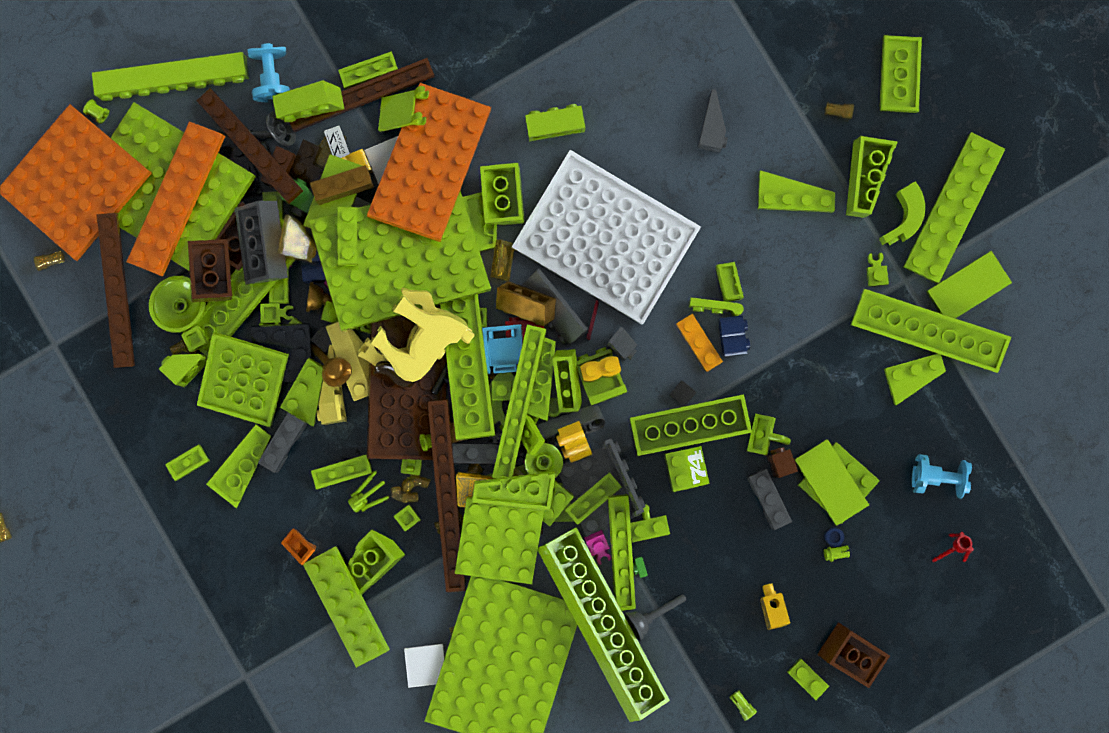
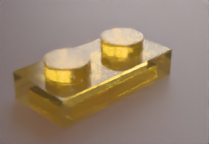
[490,240,514,281]

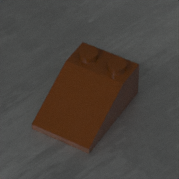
[188,239,232,303]
[817,622,890,688]

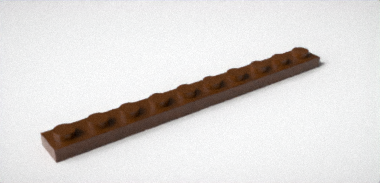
[428,399,466,592]

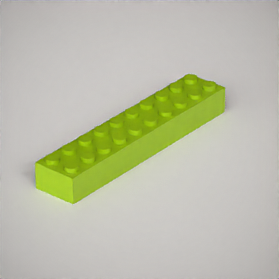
[538,527,670,722]

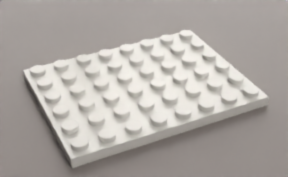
[512,150,701,325]

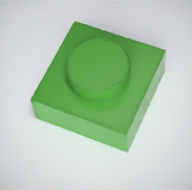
[633,556,648,578]

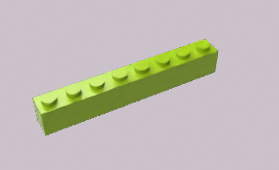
[92,52,249,101]

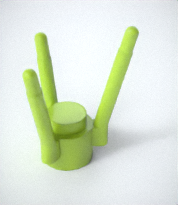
[348,471,389,513]

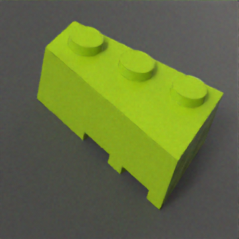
[272,80,344,123]

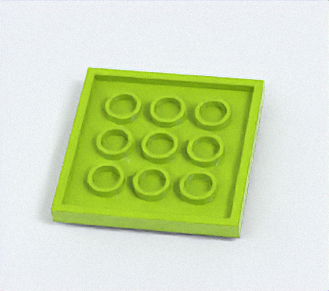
[197,332,289,427]
[455,496,544,584]

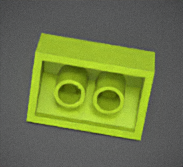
[480,163,525,225]

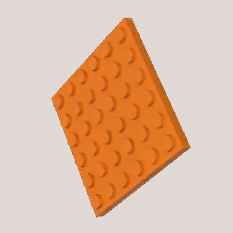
[0,104,152,261]

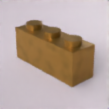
[310,165,374,205]
[496,281,556,326]

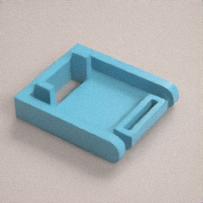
[482,325,523,374]

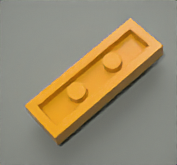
[676,313,723,372]

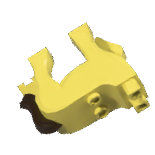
[357,288,475,387]

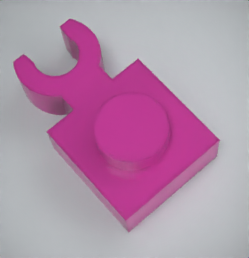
[584,530,611,565]

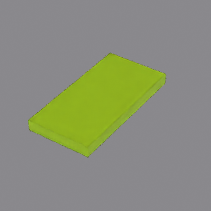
[880,35,922,113]
[303,154,362,229]
[926,251,1012,318]
[794,439,869,526]

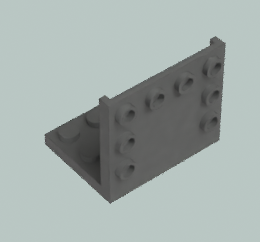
[559,438,646,537]

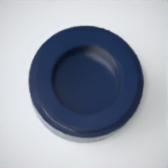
[824,527,844,547]

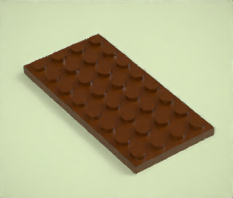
[367,306,447,460]

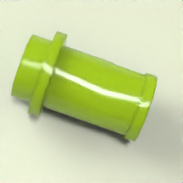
[824,545,850,562]

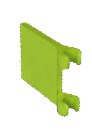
[378,86,429,132]

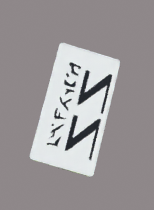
[324,126,350,158]

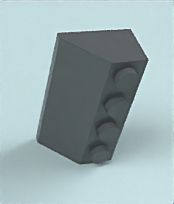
[235,201,288,285]
[521,269,588,347]

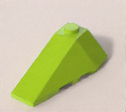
[347,530,405,595]

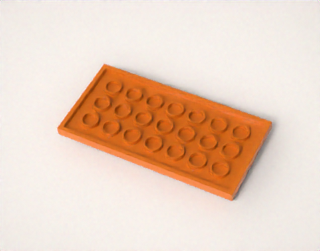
[367,83,491,242]

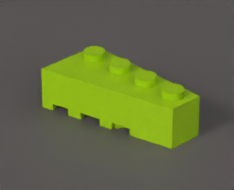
[846,136,897,218]

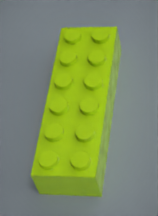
[629,394,752,456]

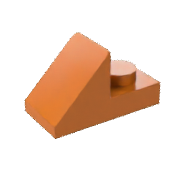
[281,528,316,565]

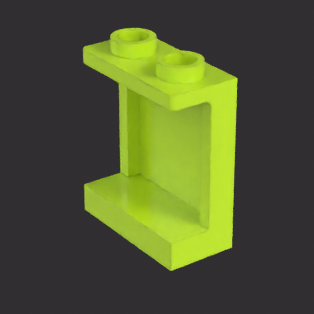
[577,347,627,405]

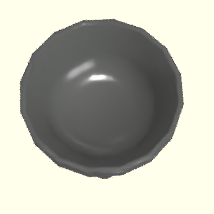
[624,594,686,641]

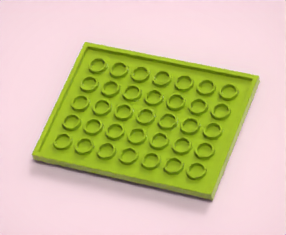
[111,102,256,271]
[309,191,491,332]
[424,576,577,733]

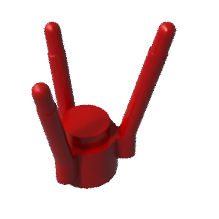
[932,532,974,562]

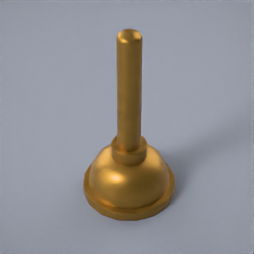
[306,282,333,312]
[311,343,352,387]

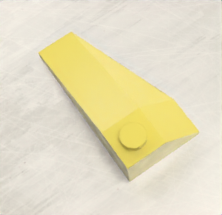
[326,322,369,401]
[317,345,347,425]

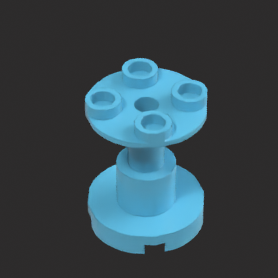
[248,43,290,102]
[912,454,972,499]

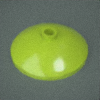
[149,276,206,333]

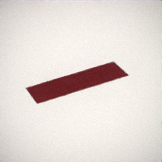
[586,300,600,341]

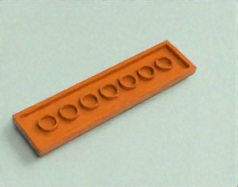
[127,121,225,277]

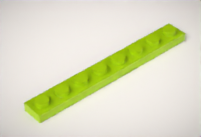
[492,325,547,478]

